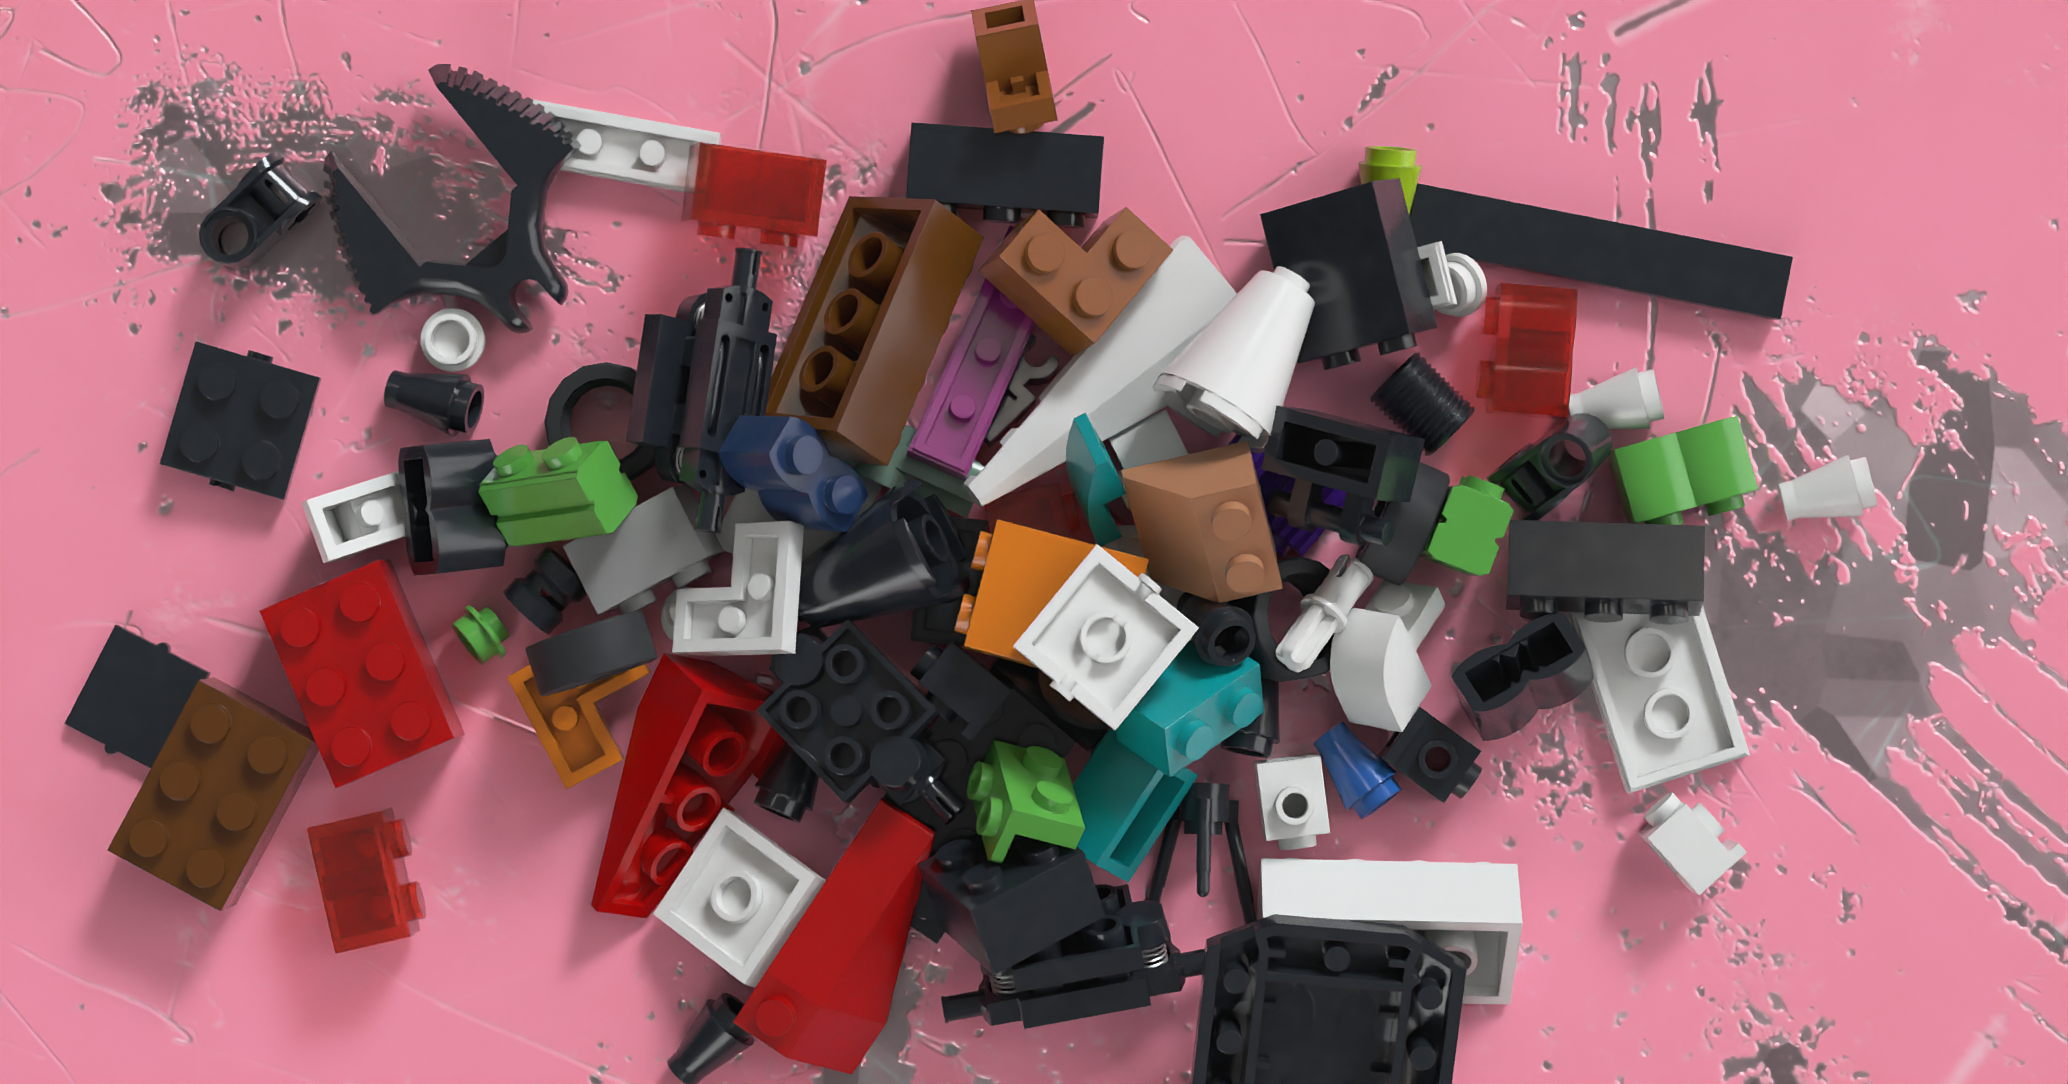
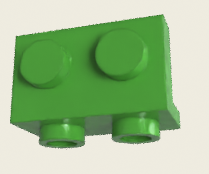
[967,740,1085,863]

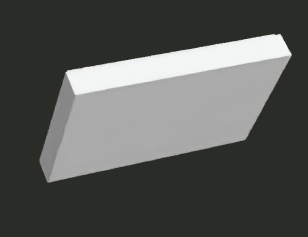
[1568,605,1750,794]

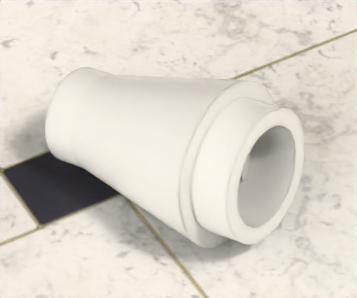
[1567,367,1665,429]
[1779,454,1878,521]

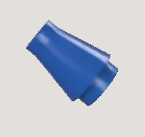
[1313,722,1402,820]

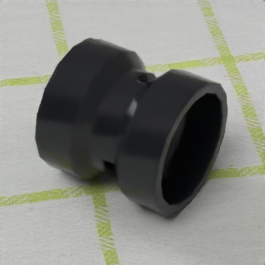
[503,545,588,635]

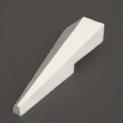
[963,235,1237,506]

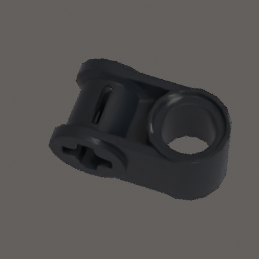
[199,151,322,270]
[1486,413,1612,521]

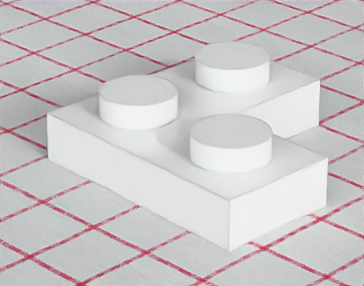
[672,521,804,657]

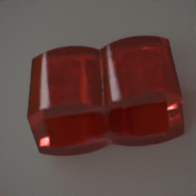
[1475,282,1578,419]

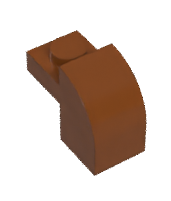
[971,0,1058,134]

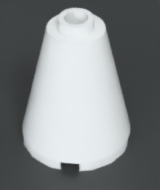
[1153,266,1315,454]

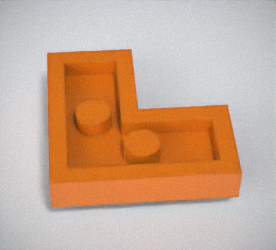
[507,664,652,790]

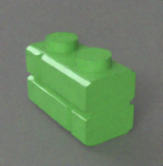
[479,437,638,547]
[1420,475,1514,576]

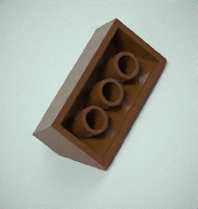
[765,196,984,466]

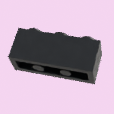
[906,122,1104,229]
[1506,520,1705,625]

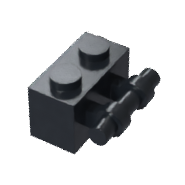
[1261,405,1425,546]

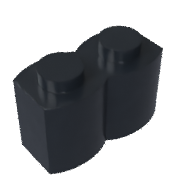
[398,439,508,576]
[1451,613,1594,741]

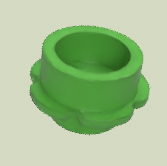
[452,605,510,665]

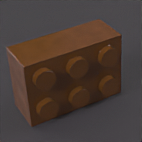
[107,677,319,911]

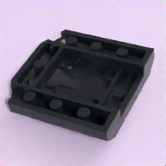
[1190,914,1466,1084]

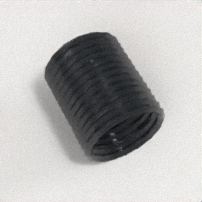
[1370,352,1475,456]

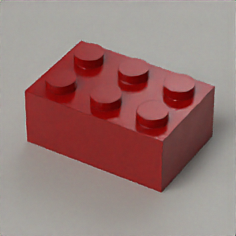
[259,559,465,789]

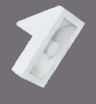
[301,471,407,563]

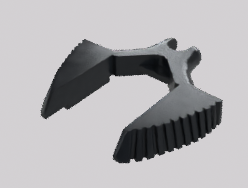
[323,64,581,334]

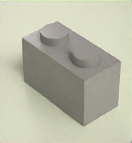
[563,485,724,615]

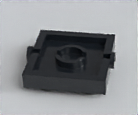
[160,341,322,500]

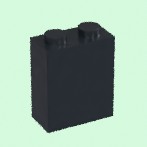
[1260,178,1438,371]

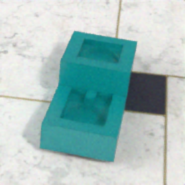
[1066,412,1126,547]

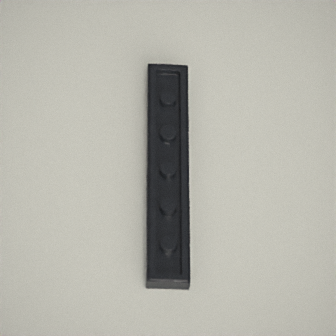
[1409,183,1793,321]

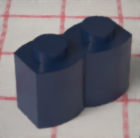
[718,415,868,532]

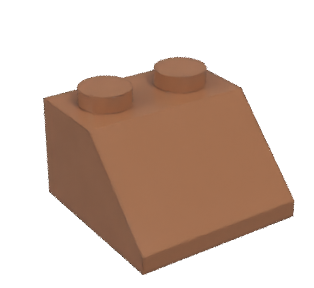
[1121,441,1283,603]

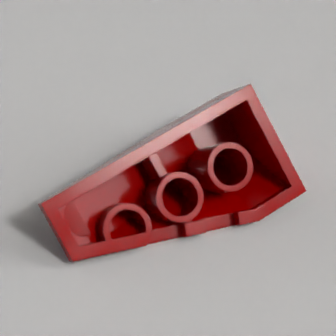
[591,653,784,919]
[733,797,935,1075]

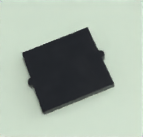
[64,625,211,768]

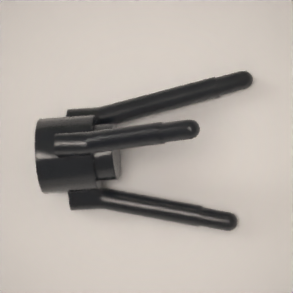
[1147,783,1257,925]

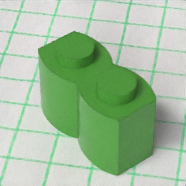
[1608,415,1758,525]

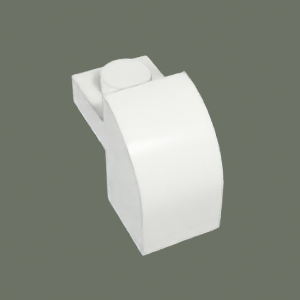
[1330,580,1446,732]

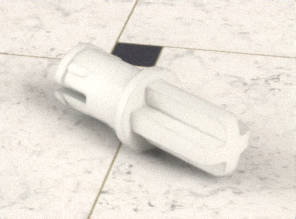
[1276,554,1373,673]

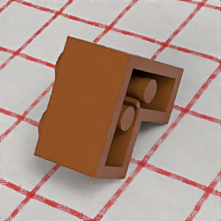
[978,207,1173,356]

